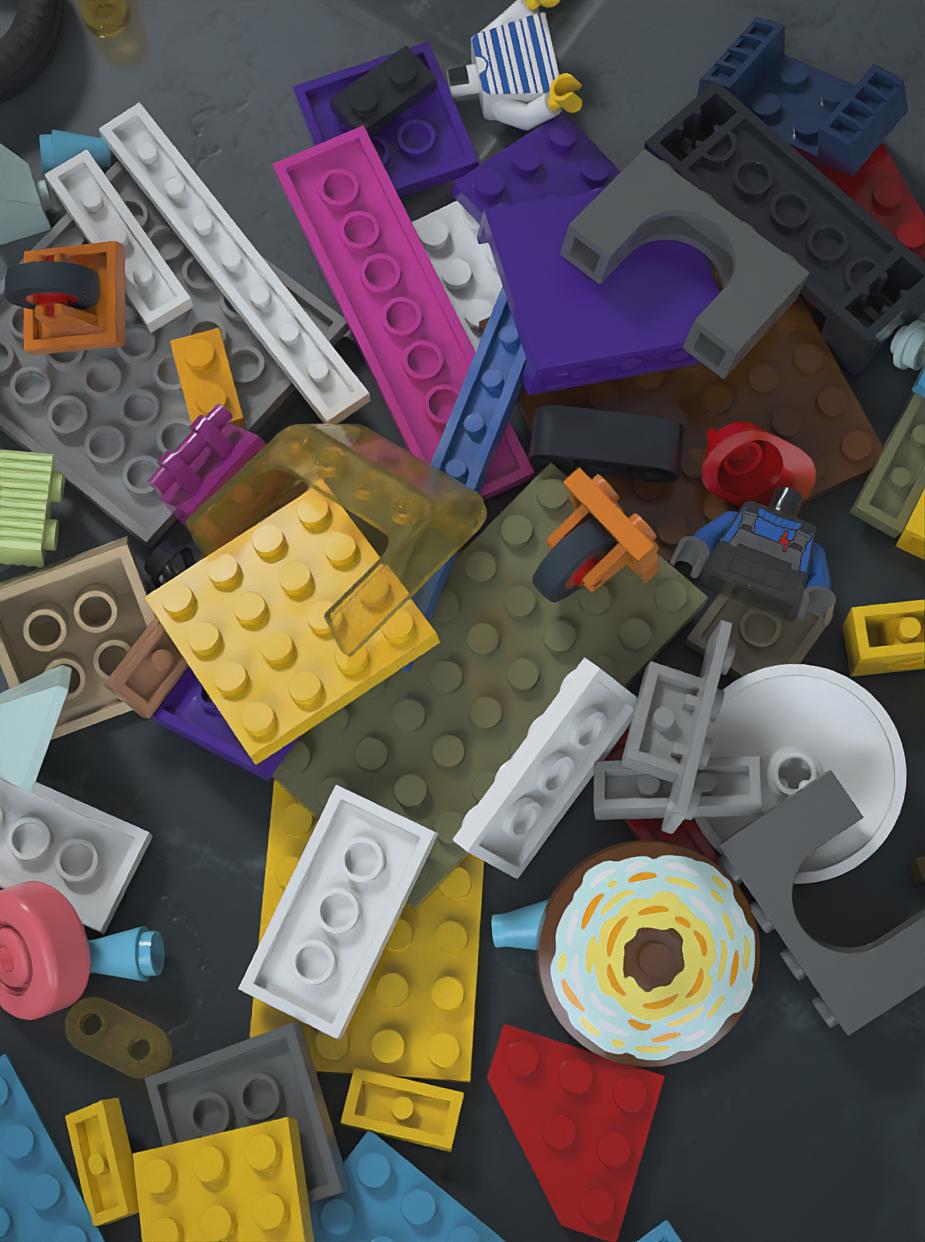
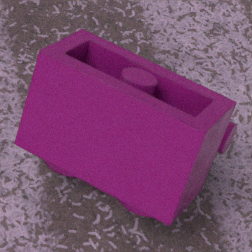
[147,403,288,547]

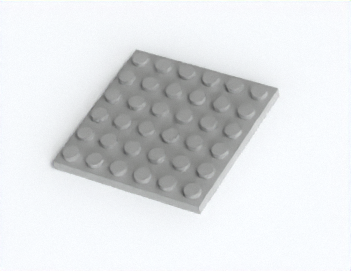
[0,160,349,549]

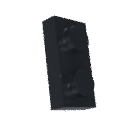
[329,45,437,137]

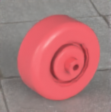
[0,881,91,1020]

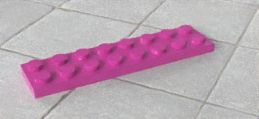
[273,125,535,504]

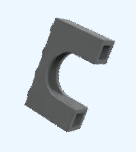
[560,149,810,379]
[717,769,925,1036]

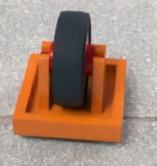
[5,241,125,355]
[532,467,661,603]

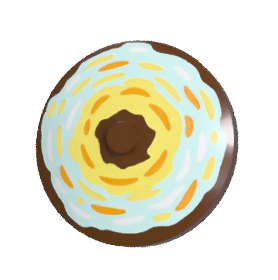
[536,840,760,1067]

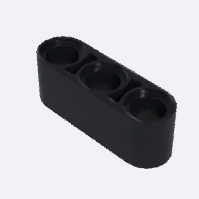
[528,405,685,483]

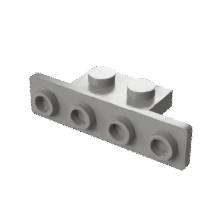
[620,620,736,834]

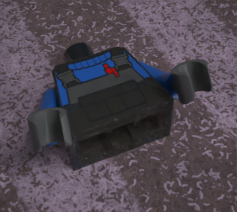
[670,487,836,625]

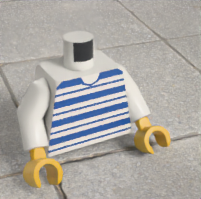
[446,0,582,131]

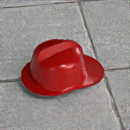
[701,420,816,514]

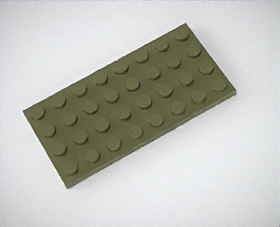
[271,463,708,911]

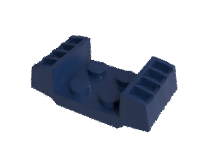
[697,17,908,176]

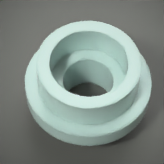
[890,320,925,370]

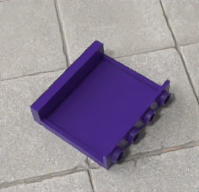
[477,187,720,396]

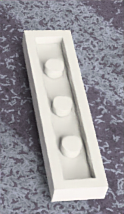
[44,150,193,333]

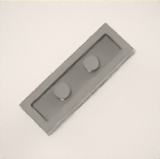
[594,756,762,820]

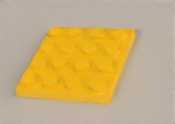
[144,481,440,765]

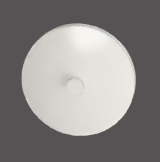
[694,664,906,884]

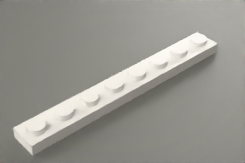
[99,102,371,429]

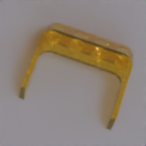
[186,424,487,657]

